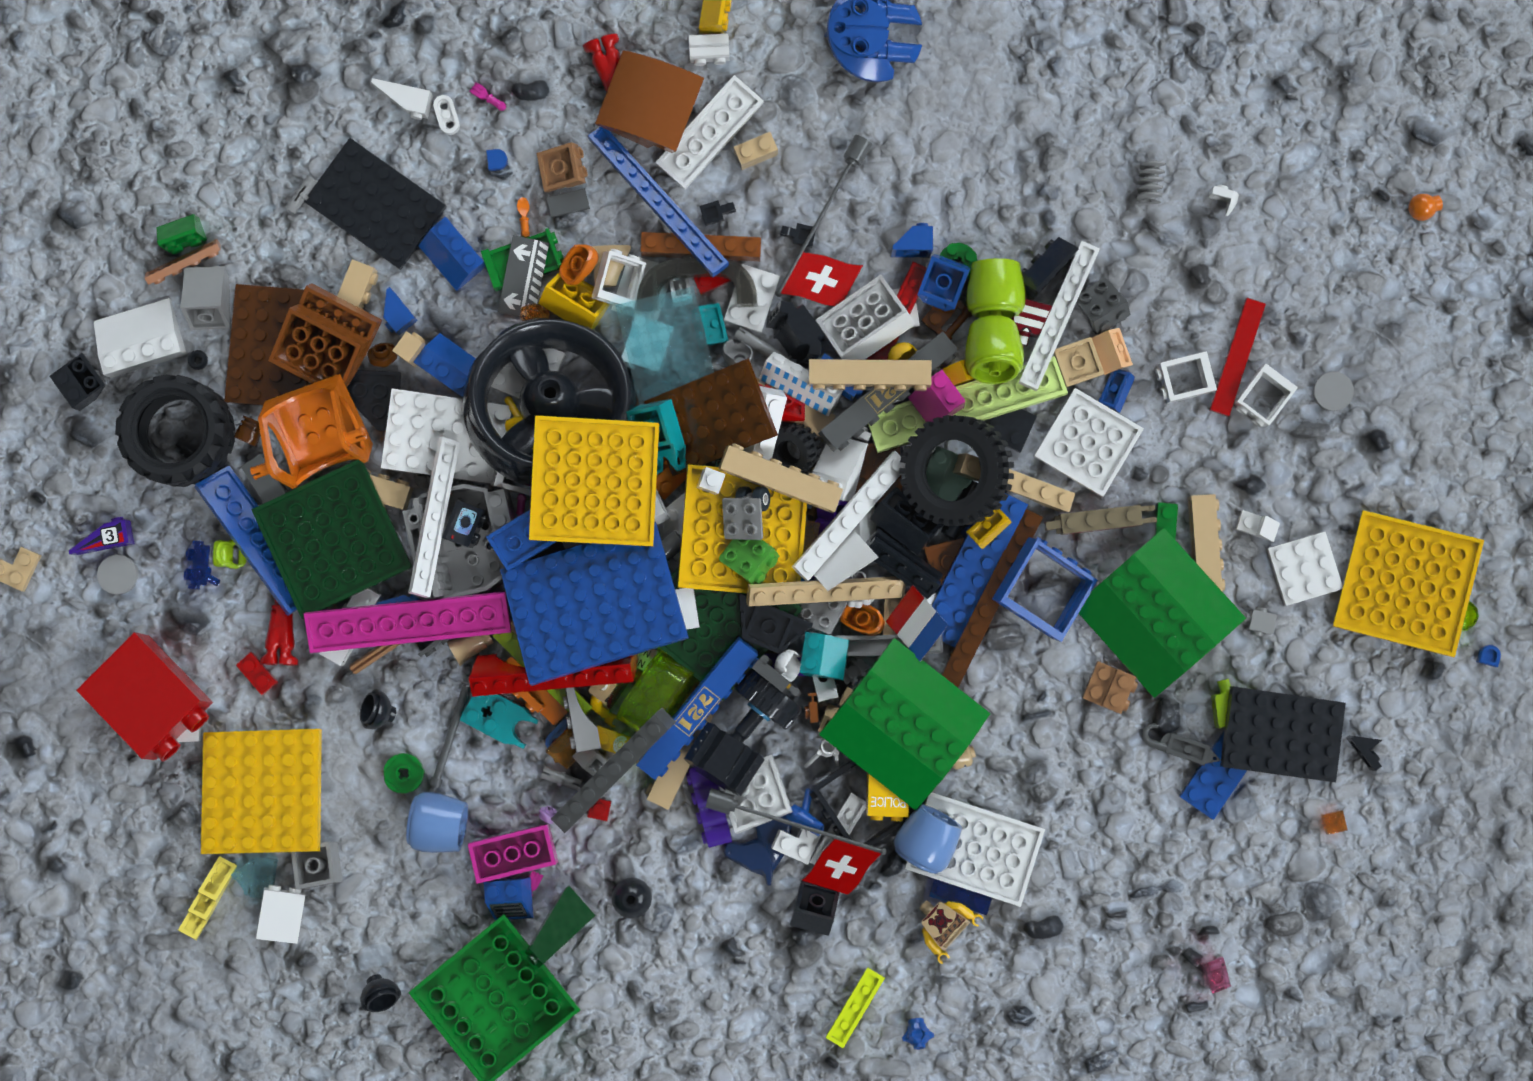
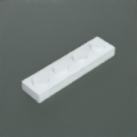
[810,793,866,865]

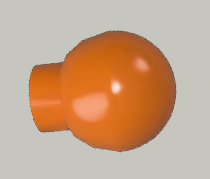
[1408,194,1443,221]

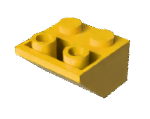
[699,0,732,34]

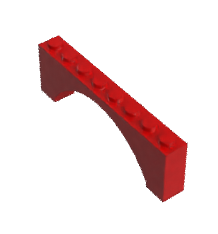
[469,654,639,697]

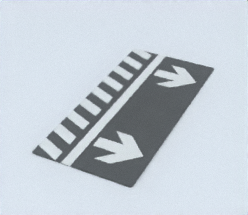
[498,235,549,319]

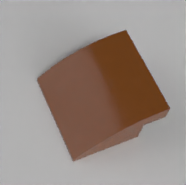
[595,50,704,153]
[268,283,382,388]

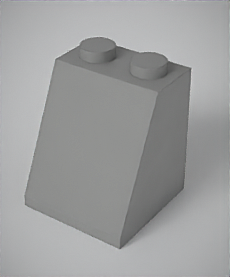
[180,266,231,330]

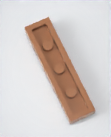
[144,239,221,285]

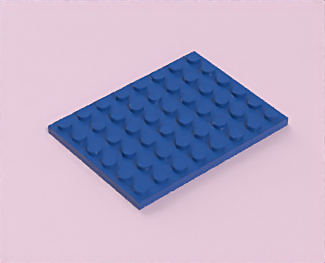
[500,522,689,686]

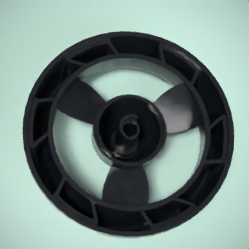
[462,318,637,487]

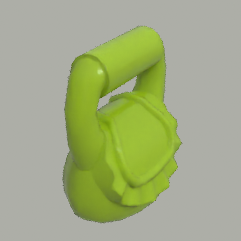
[213,540,246,569]

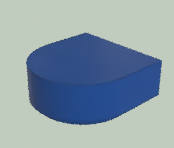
[486,149,508,171]
[1476,645,1501,667]

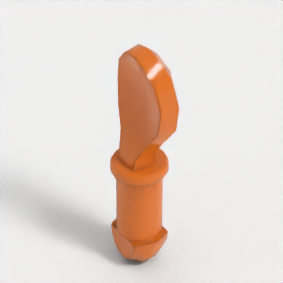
[516,197,530,238]

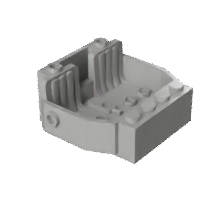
[402,484,526,598]

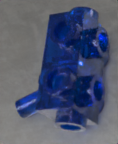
[183,540,221,590]

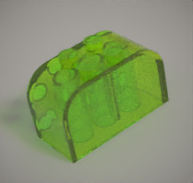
[617,651,698,732]

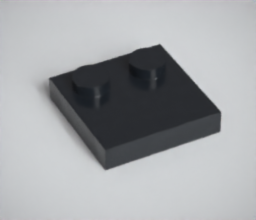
[990,409,1037,453]

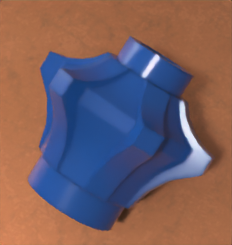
[902,1018,934,1050]

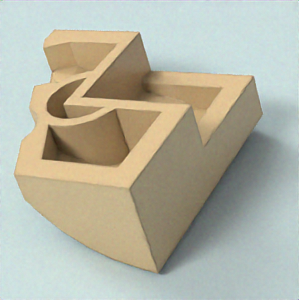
[592,245,631,288]

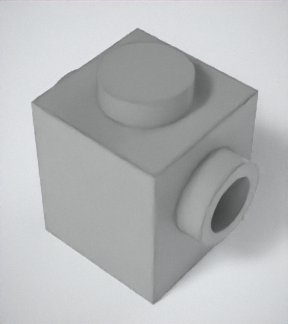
[1243,607,1277,637]

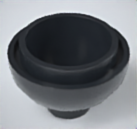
[360,689,396,730]
[612,878,652,918]
[360,974,401,1012]

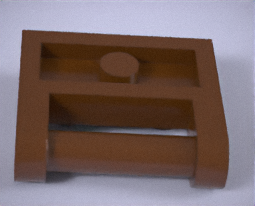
[921,300,972,340]

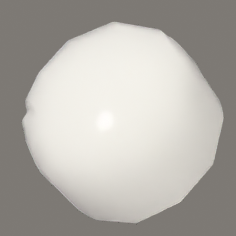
[774,650,801,682]

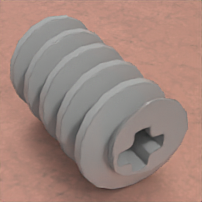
[1136,160,1166,204]

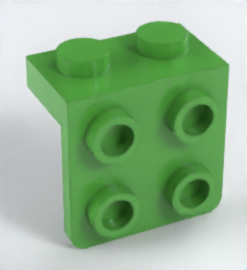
[719,539,779,584]

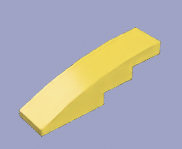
[178,856,237,941]

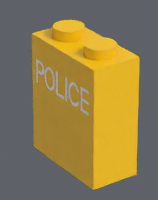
[866,773,909,821]

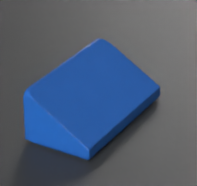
[1099,369,1135,413]

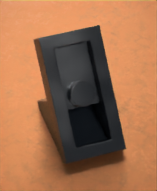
[1346,735,1382,771]

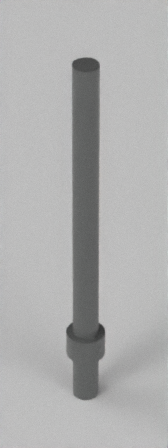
[428,685,470,793]

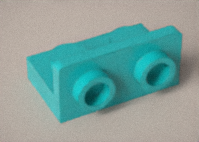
[690,303,729,349]

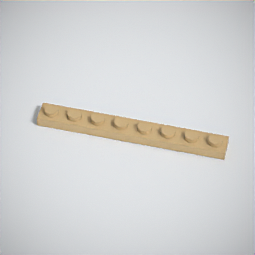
[746,576,904,606]

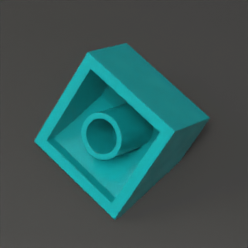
[800,632,849,680]

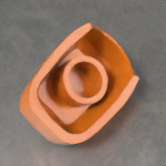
[559,244,599,285]
[840,604,885,636]

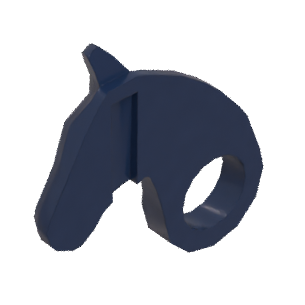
[723,815,792,886]

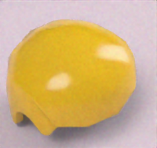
[888,342,917,360]

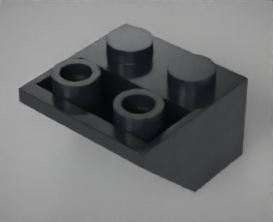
[49,353,106,411]

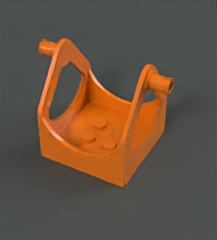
[250,374,373,489]

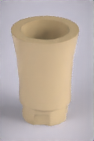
[447,635,494,666]

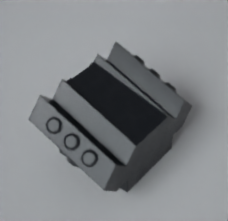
[766,300,825,369]
[684,722,765,796]

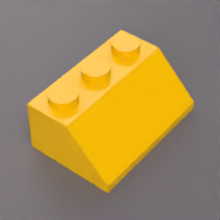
[538,273,610,329]

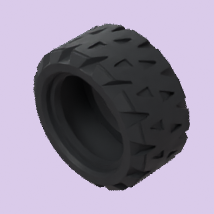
[115,374,235,487]

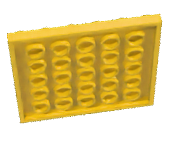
[529,416,659,546]
[677,464,807,593]
[1332,510,1484,658]
[201,729,322,854]

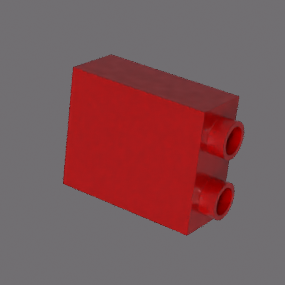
[76,632,213,762]

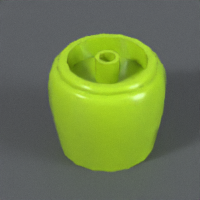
[966,258,1025,318]
[965,315,1024,384]

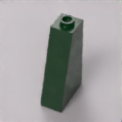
[525,885,596,968]

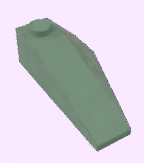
[926,446,972,501]

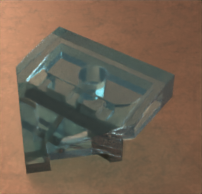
[231,857,278,899]

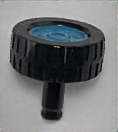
[730,669,802,744]

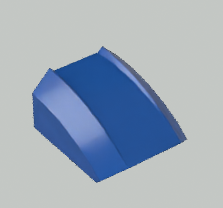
[917,254,971,311]

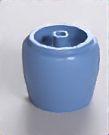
[406,792,468,853]
[894,804,963,874]

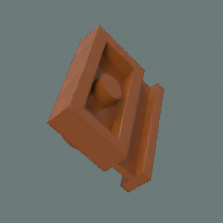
[805,692,819,723]

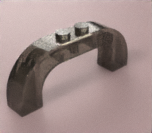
[637,255,758,312]

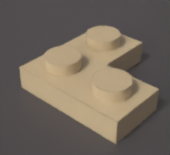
[0,547,42,592]

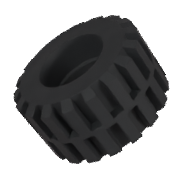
[772,423,821,473]

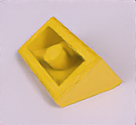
[966,509,1011,549]

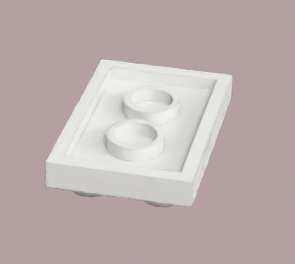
[724,264,780,333]

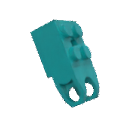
[626,399,686,475]
[460,694,539,749]

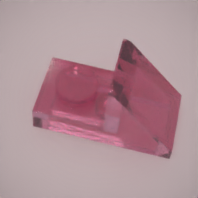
[1200,956,1231,994]

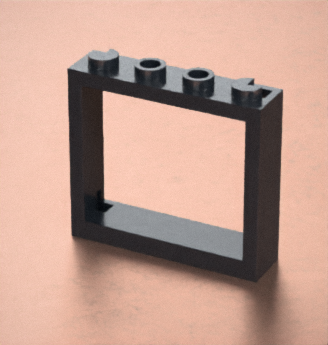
[810,760,914,846]

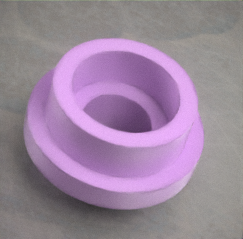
[539,806,557,824]

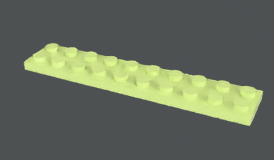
[868,356,1068,453]

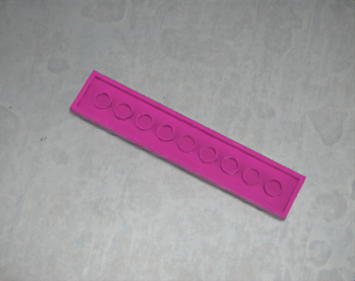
[304,591,511,653]

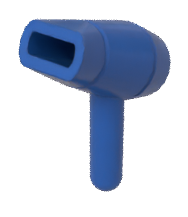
[786,788,824,837]

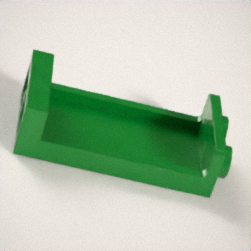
[481,228,564,292]

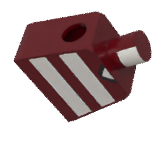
[1011,299,1052,347]

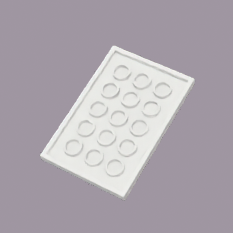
[381,388,511,484]
[905,792,1045,907]

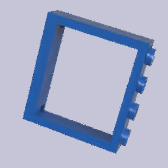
[992,537,1098,642]

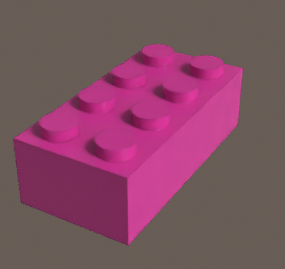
[468,823,558,884]

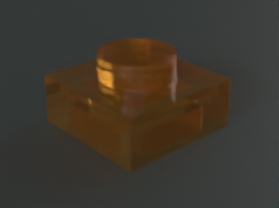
[1321,810,1348,835]

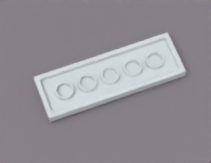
[655,75,764,190]

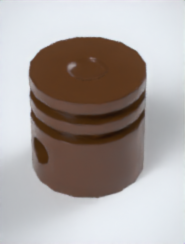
[234,415,261,446]

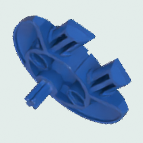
[824,0,922,82]

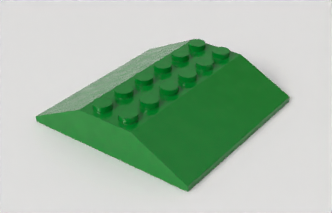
[1078,528,1246,698]
[819,638,991,810]
[408,914,581,1081]

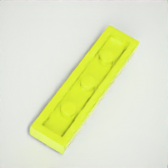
[825,967,885,1048]

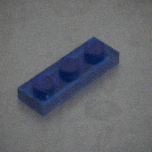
[929,879,992,915]

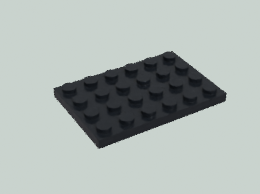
[304,138,447,270]
[1220,686,1346,783]

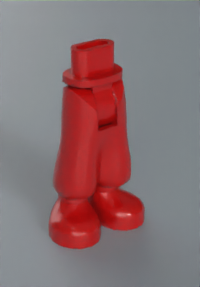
[583,34,620,93]
[260,598,299,666]

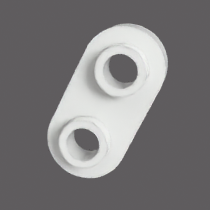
[433,95,460,135]

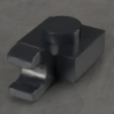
[699,200,736,226]
[780,223,816,248]

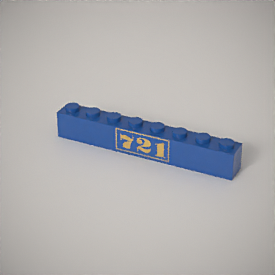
[636,636,758,780]

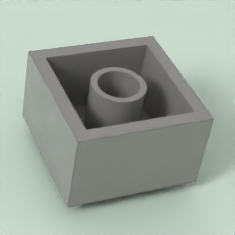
[291,842,343,889]

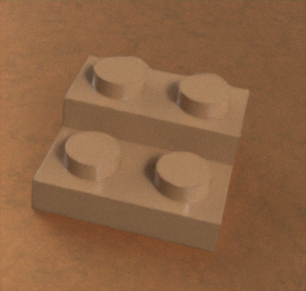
[536,142,588,192]
[1082,661,1138,714]

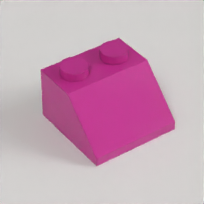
[908,370,966,422]

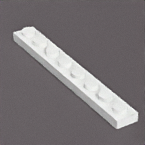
[1018,241,1100,391]
[408,437,460,598]
[792,451,906,581]

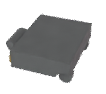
[752,655,801,697]

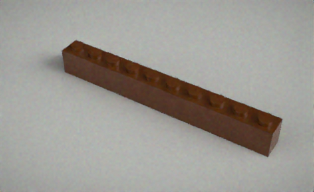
[941,509,1043,688]

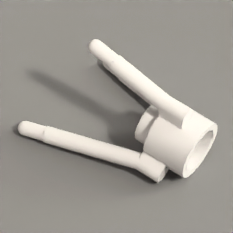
[804,737,840,768]

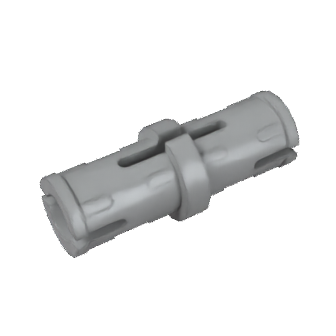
[285,175,317,214]
[541,766,583,792]

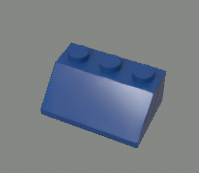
[419,216,486,291]
[414,333,476,398]

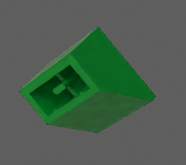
[156,214,207,254]

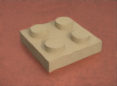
[1054,337,1104,388]

